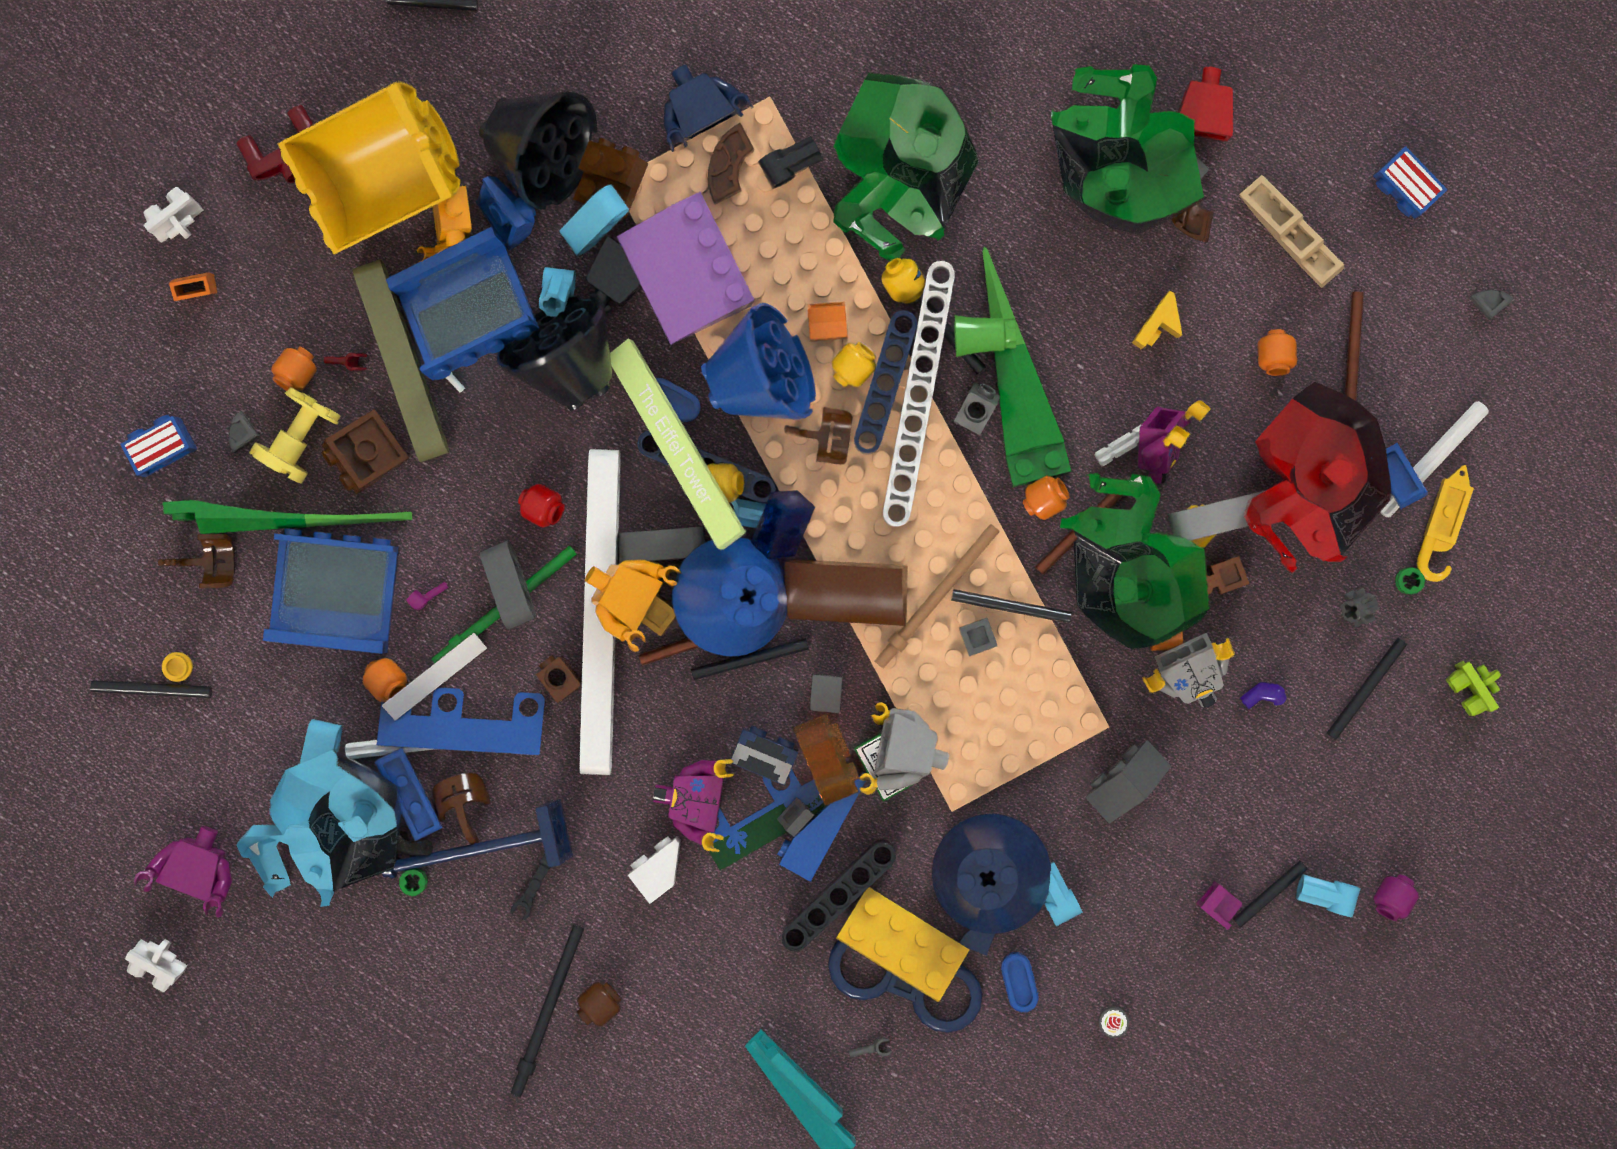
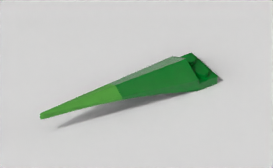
[982,247,1071,487]
[163,500,412,534]

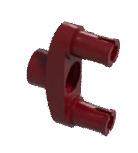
[236,105,314,183]

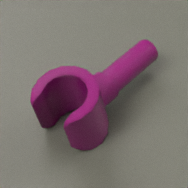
[406,582,448,610]

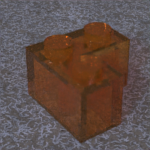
[793,714,860,806]

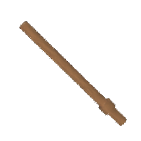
[874,524,1000,669]

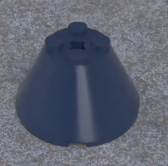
[932,814,1051,934]

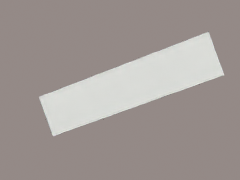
[382,633,487,721]

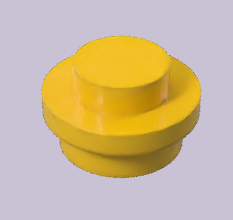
[162,652,193,682]

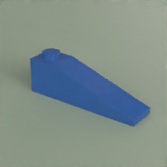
[777,771,866,882]

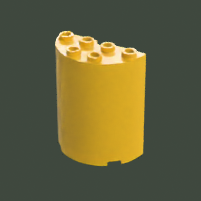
[278,82,461,254]

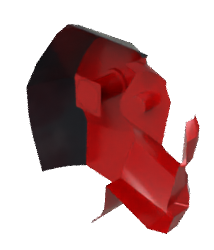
[1244,382,1391,573]

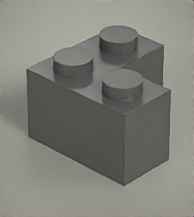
[1085,740,1172,824]

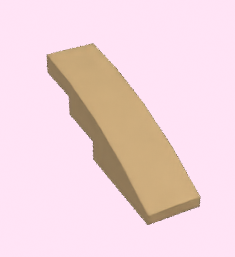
[1239,175,1344,288]

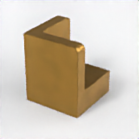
[642,593,676,636]

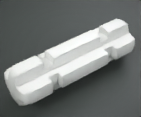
[1095,425,1141,466]

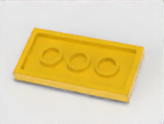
[836,887,969,1002]

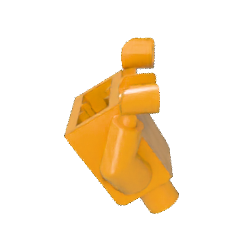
[417,186,471,263]
[585,560,681,652]

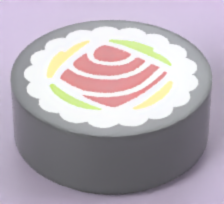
[1098,1006,1129,1038]

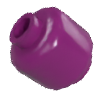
[1373,874,1419,921]

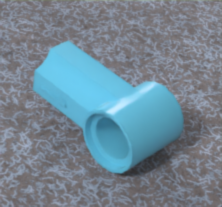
[539,267,576,317]
[732,498,771,530]
[1044,861,1083,926]
[1296,874,1361,917]

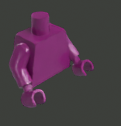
[134,826,232,918]

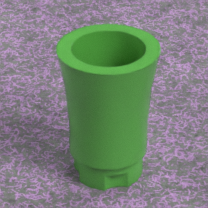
[954,315,1017,357]

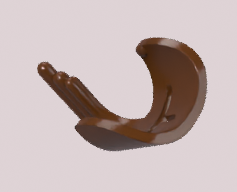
[784,407,853,465]
[158,534,235,589]
[432,773,491,844]

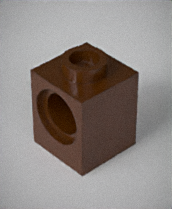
[536,655,582,703]

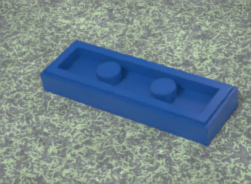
[375,747,443,841]

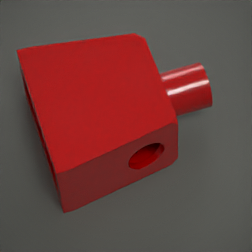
[1178,67,1233,141]

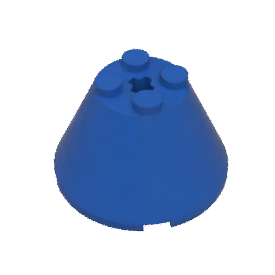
[701,303,816,420]
[672,537,788,656]

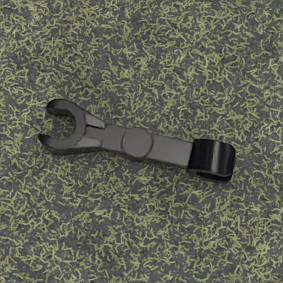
[511,854,551,920]

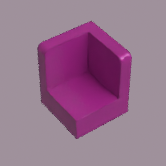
[1196,881,1242,930]

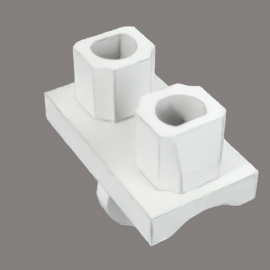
[144,187,204,243]
[125,939,187,992]

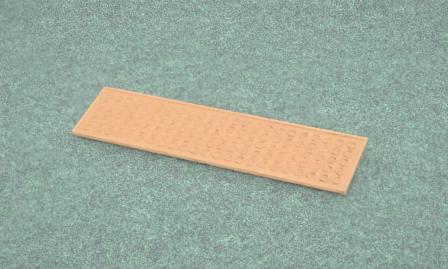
[629,96,1109,812]

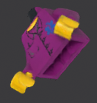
[1138,400,1211,484]
[653,759,734,852]

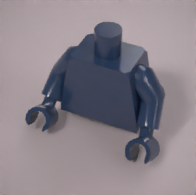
[663,65,754,152]

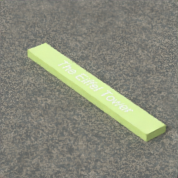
[610,338,746,550]

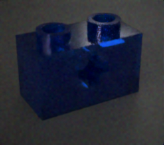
[751,490,815,559]

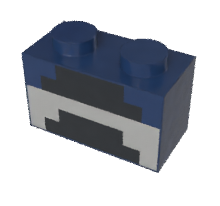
[731,725,799,786]

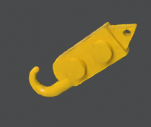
[1417,465,1474,582]

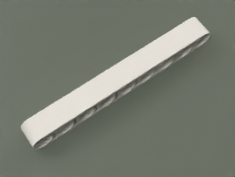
[883,261,955,527]

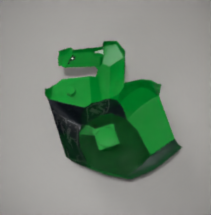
[1051,64,1207,235]
[833,73,979,261]
[1060,473,1209,650]

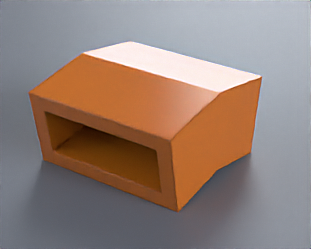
[169,272,217,301]
[807,301,848,341]

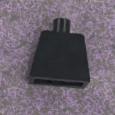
[586,237,642,307]

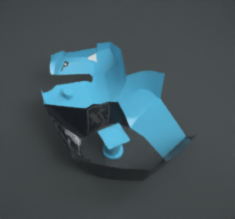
[236,750,401,907]

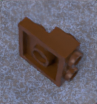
[573,138,648,219]
[321,409,409,495]

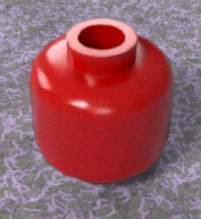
[518,484,565,528]

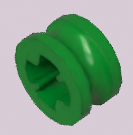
[1395,567,1425,594]
[399,868,428,896]

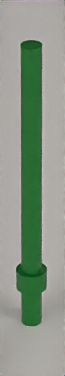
[432,545,577,663]

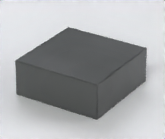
[959,618,997,656]
[777,797,814,837]

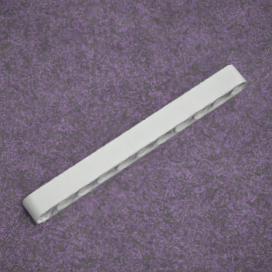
[580,449,621,775]

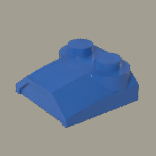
[476,176,536,251]

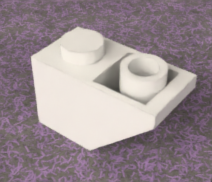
[628,836,681,904]

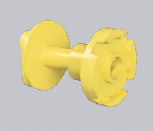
[249,387,341,484]

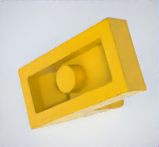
[1131,291,1182,349]

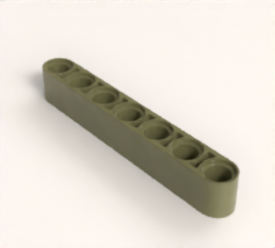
[353,259,449,462]

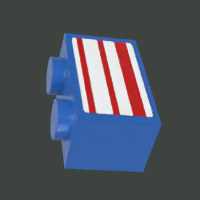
[1373,146,1447,219]
[120,414,197,477]

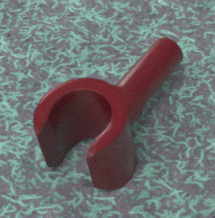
[324,353,367,371]

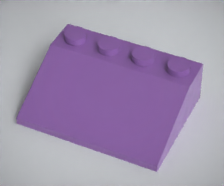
[617,192,754,345]

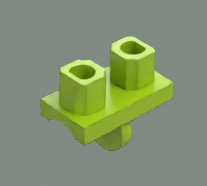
[1446,661,1501,716]

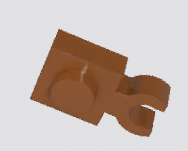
[1206,556,1249,595]

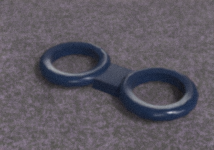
[828,940,983,1033]

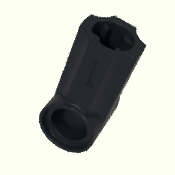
[758,136,823,189]

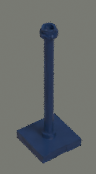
[382,799,573,879]

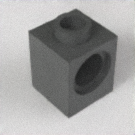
[954,382,1001,435]

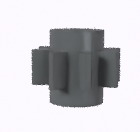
[1340,588,1380,627]

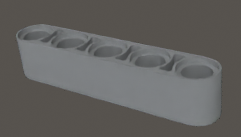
[1168,490,1266,541]

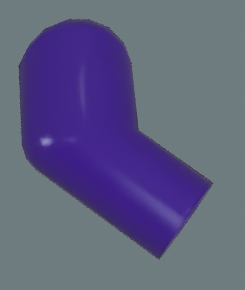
[1240,682,1286,709]

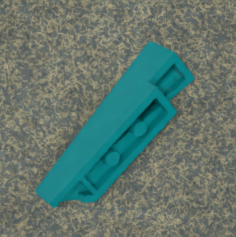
[745,1029,856,1149]

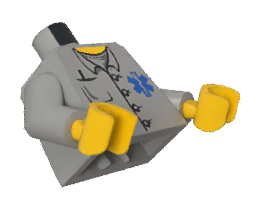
[1142,633,1234,708]
[859,702,949,795]

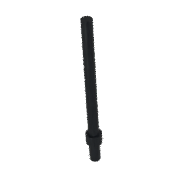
[510,925,584,1097]

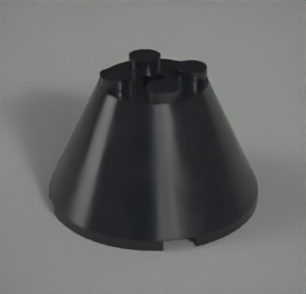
[479,91,597,210]
[497,293,612,411]

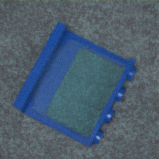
[386,226,539,380]
[263,528,399,654]

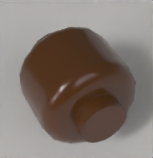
[577,982,622,1027]

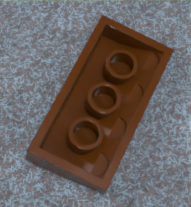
[785,559,908,626]

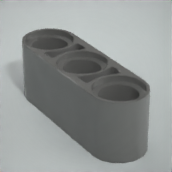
[618,527,705,563]
[480,540,537,630]

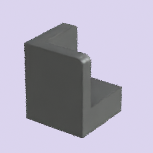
[810,674,843,713]

